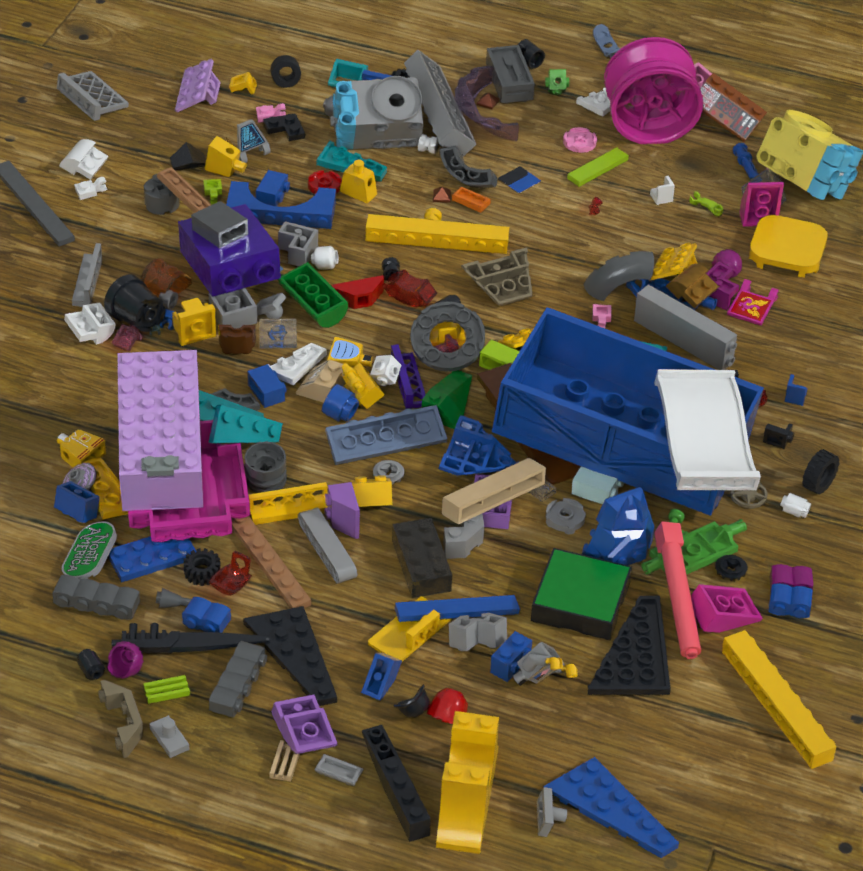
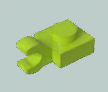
[203,179,222,205]

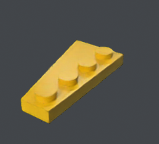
[84,458,128,520]

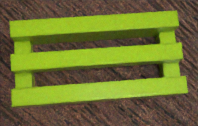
[144,675,190,704]

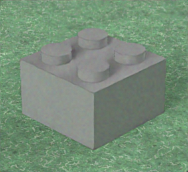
[209,288,257,328]

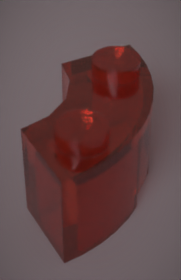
[382,269,437,307]

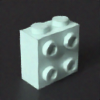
[571,466,624,504]

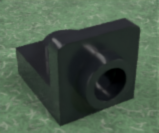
[763,423,794,449]

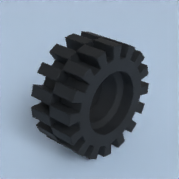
[184,548,221,586]

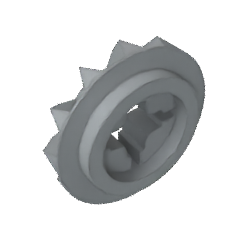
[373,460,404,485]

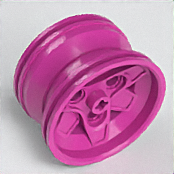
[604,37,703,144]

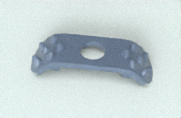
[593,24,619,58]

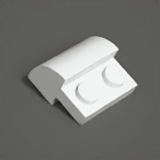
[59,139,108,180]
[64,302,116,345]

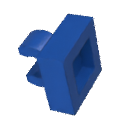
[159,309,178,331]

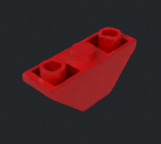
[331,275,384,309]

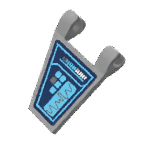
[237,119,271,163]

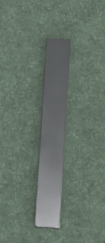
[0,161,75,247]

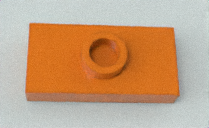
[452,186,491,213]

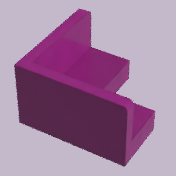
[706,262,739,311]

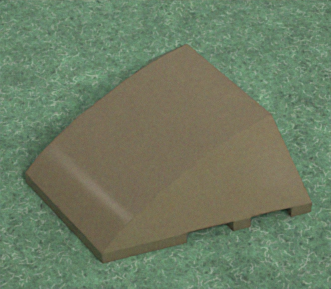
[461,247,532,306]

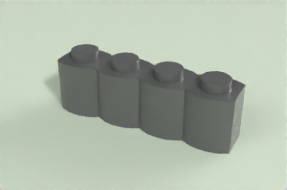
[52,575,140,620]
[209,641,267,717]

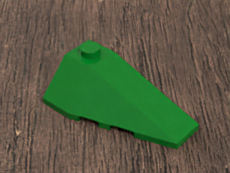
[421,370,473,429]

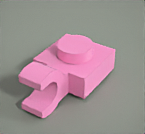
[256,104,286,123]
[592,304,611,328]

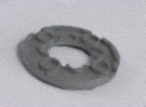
[410,302,485,371]

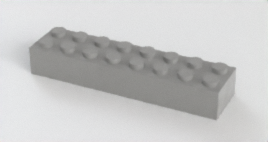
[404,50,476,157]

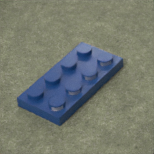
[108,536,197,583]

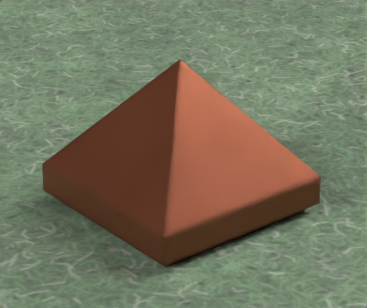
[477,93,499,109]
[433,187,451,203]

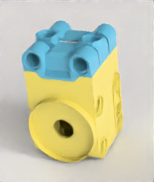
[757,110,863,200]

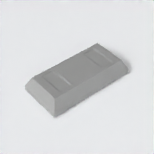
[314,754,363,786]

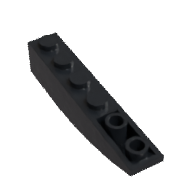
[362,725,431,842]

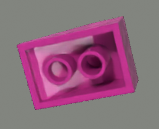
[739,182,784,226]
[691,584,763,633]

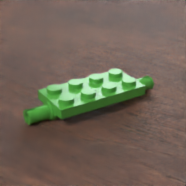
[641,519,747,575]

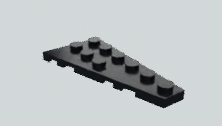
[243,606,337,706]

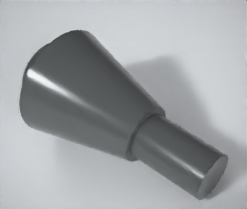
[155,588,192,608]

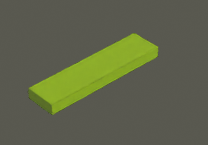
[567,147,629,187]

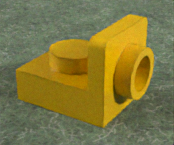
[229,72,257,95]

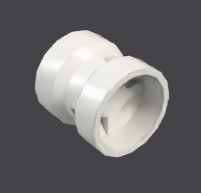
[418,134,438,154]

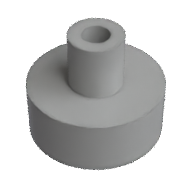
[159,290,178,310]

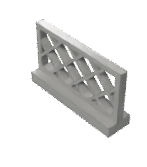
[57,71,129,121]

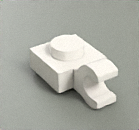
[74,177,107,200]

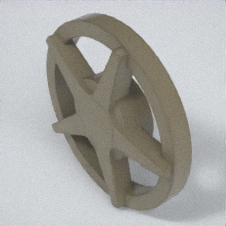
[730,482,768,509]

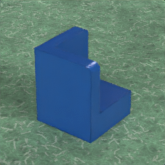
[785,374,808,406]

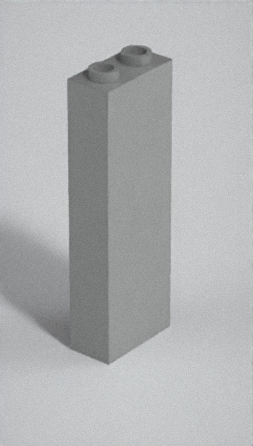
[634,284,737,370]

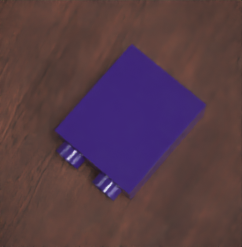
[178,204,281,297]

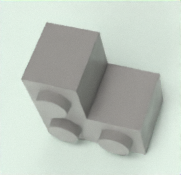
[278,221,318,266]

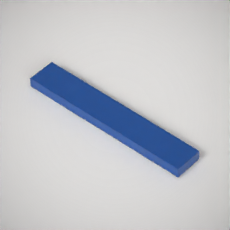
[395,595,520,622]

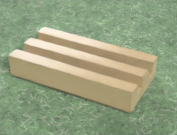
[270,740,300,782]

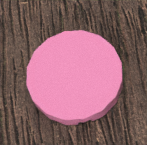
[563,127,597,153]

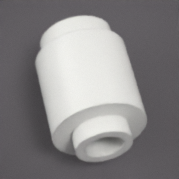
[780,493,811,518]

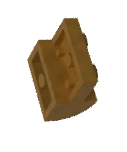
[666,264,719,308]

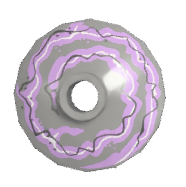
[63,463,96,490]

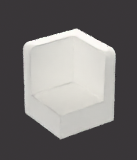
[650,176,675,205]

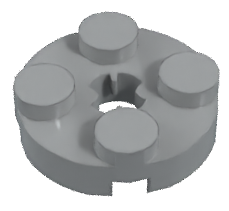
[546,498,586,534]

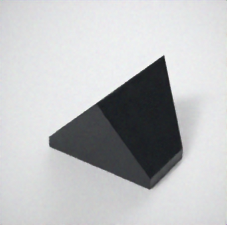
[170,142,206,171]

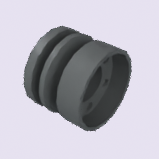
[244,441,287,493]

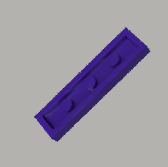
[391,344,426,409]

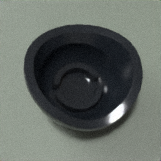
[393,684,430,718]

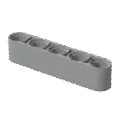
[298,508,357,584]

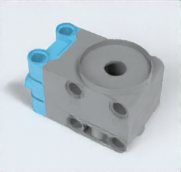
[333,76,424,150]

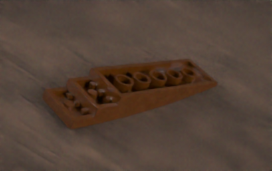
[477,363,581,486]

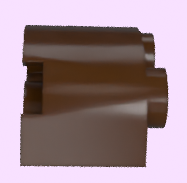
[218,324,256,354]

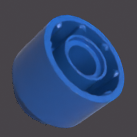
[322,384,359,422]

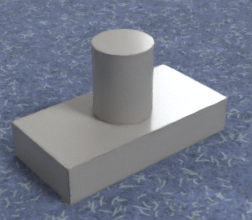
[150,715,189,758]
[537,787,567,837]

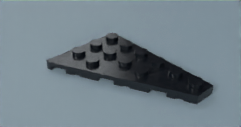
[587,596,671,695]

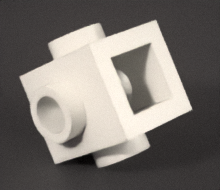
[370,355,401,386]

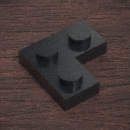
[263,113,305,141]

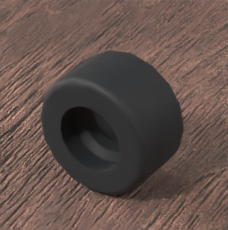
[270,55,301,88]

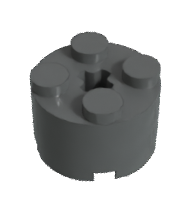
[144,174,180,215]

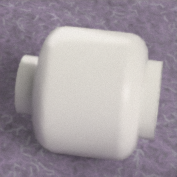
[311,246,339,270]

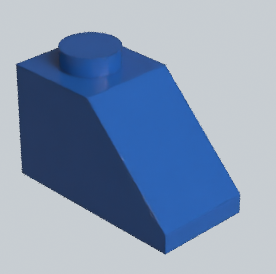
[361,653,402,700]

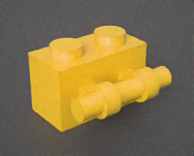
[341,362,385,409]
[350,475,392,507]

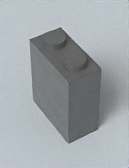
[191,201,248,248]

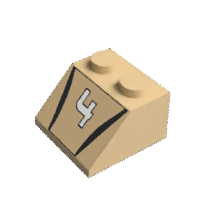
[296,360,346,403]

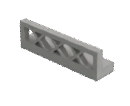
[72,243,102,307]

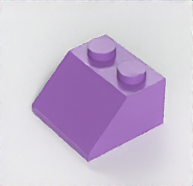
[325,482,360,539]

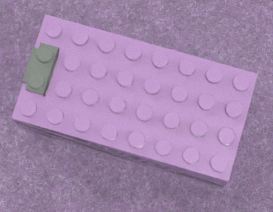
[117,350,203,511]

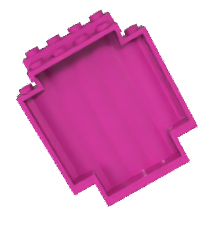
[128,420,250,542]

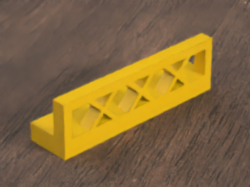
[248,482,328,525]

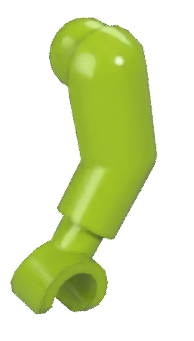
[689,191,723,216]

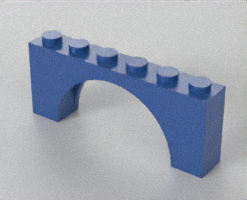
[226,181,336,229]

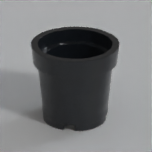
[104,274,166,332]

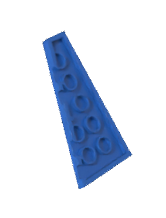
[543,757,679,858]

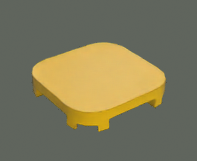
[749,215,827,277]

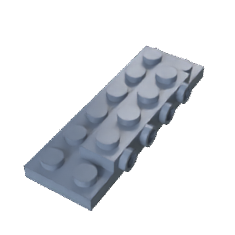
[325,405,447,465]

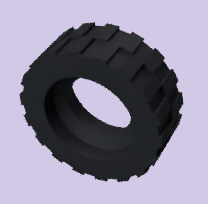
[802,449,840,495]

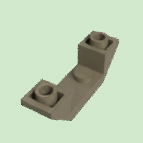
[98,680,143,758]

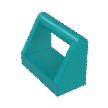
[328,59,368,87]

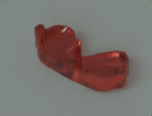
[588,196,603,215]

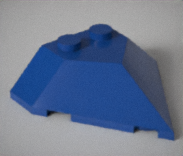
[438,415,519,476]

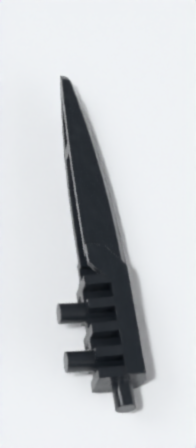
[111,623,270,654]

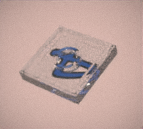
[259,319,297,348]

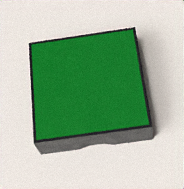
[531,548,632,640]

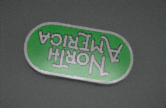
[62,521,117,579]

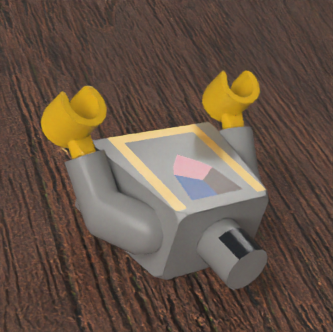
[513,642,578,686]

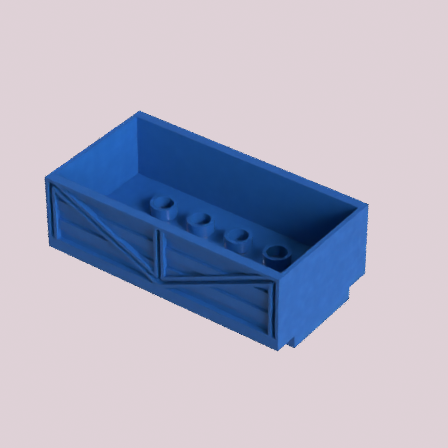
[492,307,764,516]

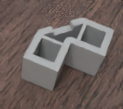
[443,514,484,559]
[449,613,507,651]

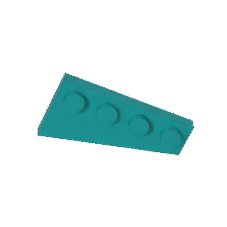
[316,141,387,182]
[199,390,264,421]
[208,405,283,443]

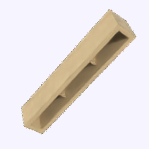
[442,458,546,525]

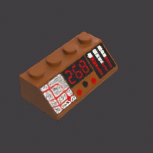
[700,73,767,142]

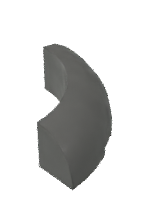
[440,146,497,188]
[584,251,654,301]

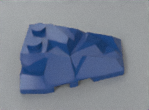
[582,487,655,565]

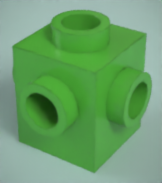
[545,69,569,95]

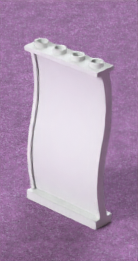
[654,369,761,490]

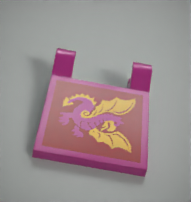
[727,279,779,326]

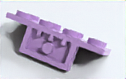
[175,59,221,112]

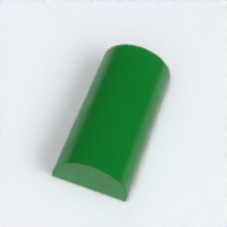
[277,262,348,328]

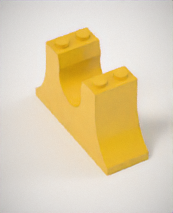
[436,711,499,854]

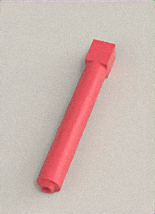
[654,522,701,659]

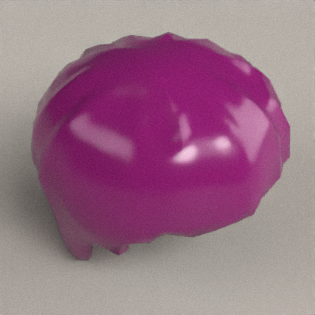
[712,249,742,279]
[107,641,144,679]

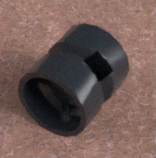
[517,39,545,69]

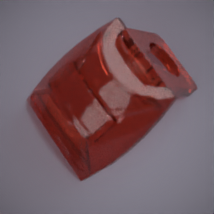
[209,551,252,596]

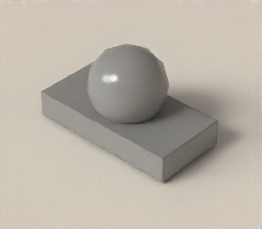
[256,293,286,320]

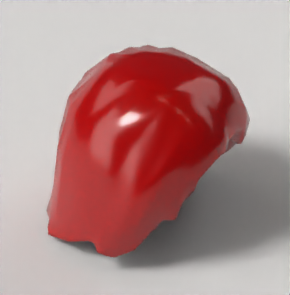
[427,688,468,724]

